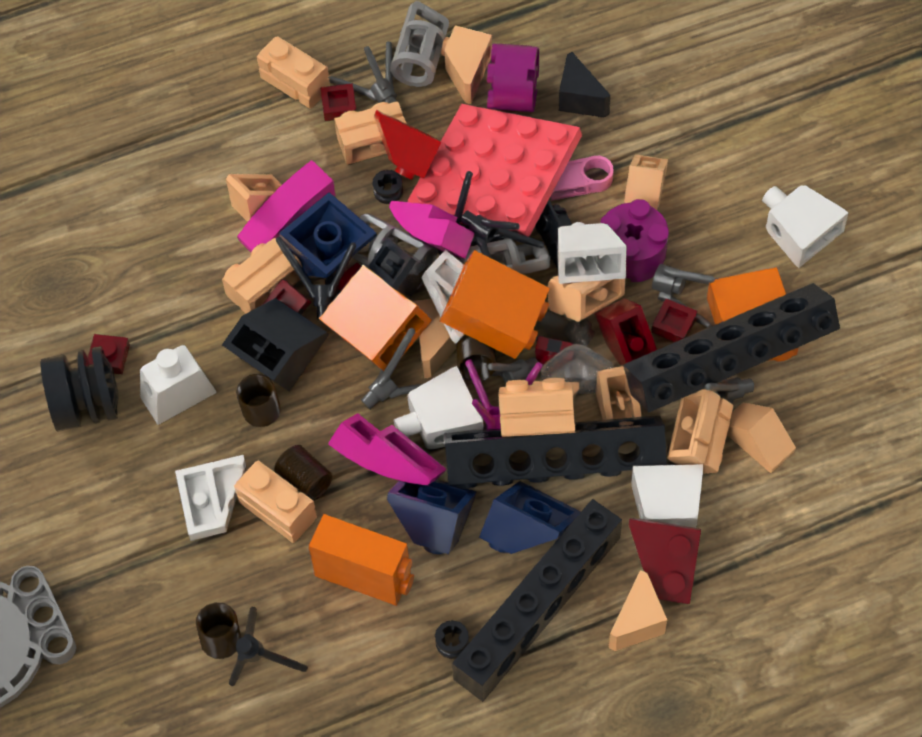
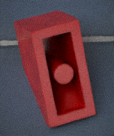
[374,110,442,180]

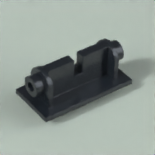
[535,200,572,269]

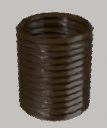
[456,334,496,381]
[236,374,281,427]
[274,445,333,501]
[196,602,241,659]

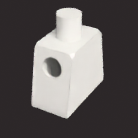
[762,185,848,268]
[558,222,626,284]
[140,345,216,425]
[394,366,483,450]
[631,464,703,528]

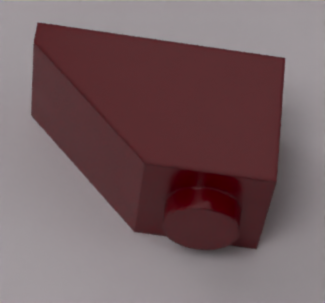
[595,298,657,366]

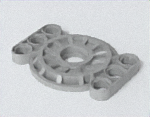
[0,566,76,708]

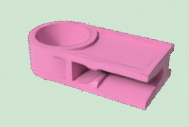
[550,156,613,201]

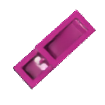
[237,160,336,252]
[389,201,475,259]
[328,413,447,485]

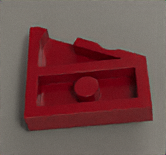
[629,518,701,604]

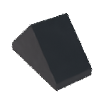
[559,52,611,118]
[368,238,429,297]

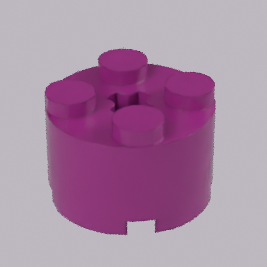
[487,43,540,112]
[600,199,669,282]

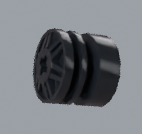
[40,346,119,432]

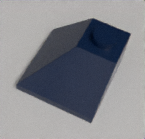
[279,192,377,278]
[387,479,477,555]
[479,481,581,554]

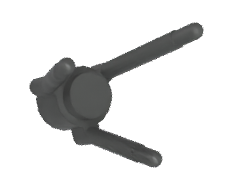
[652,263,718,328]

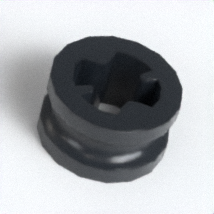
[372,170,403,204]
[435,620,469,659]

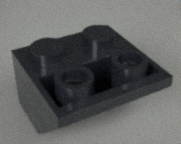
[222,298,329,392]

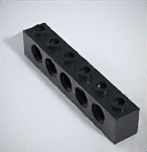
[623,283,840,412]
[444,415,667,489]
[452,499,622,702]

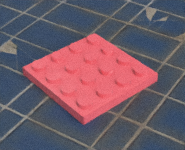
[407,104,582,237]

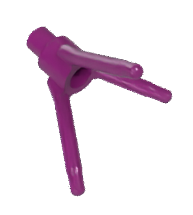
[466,360,543,430]

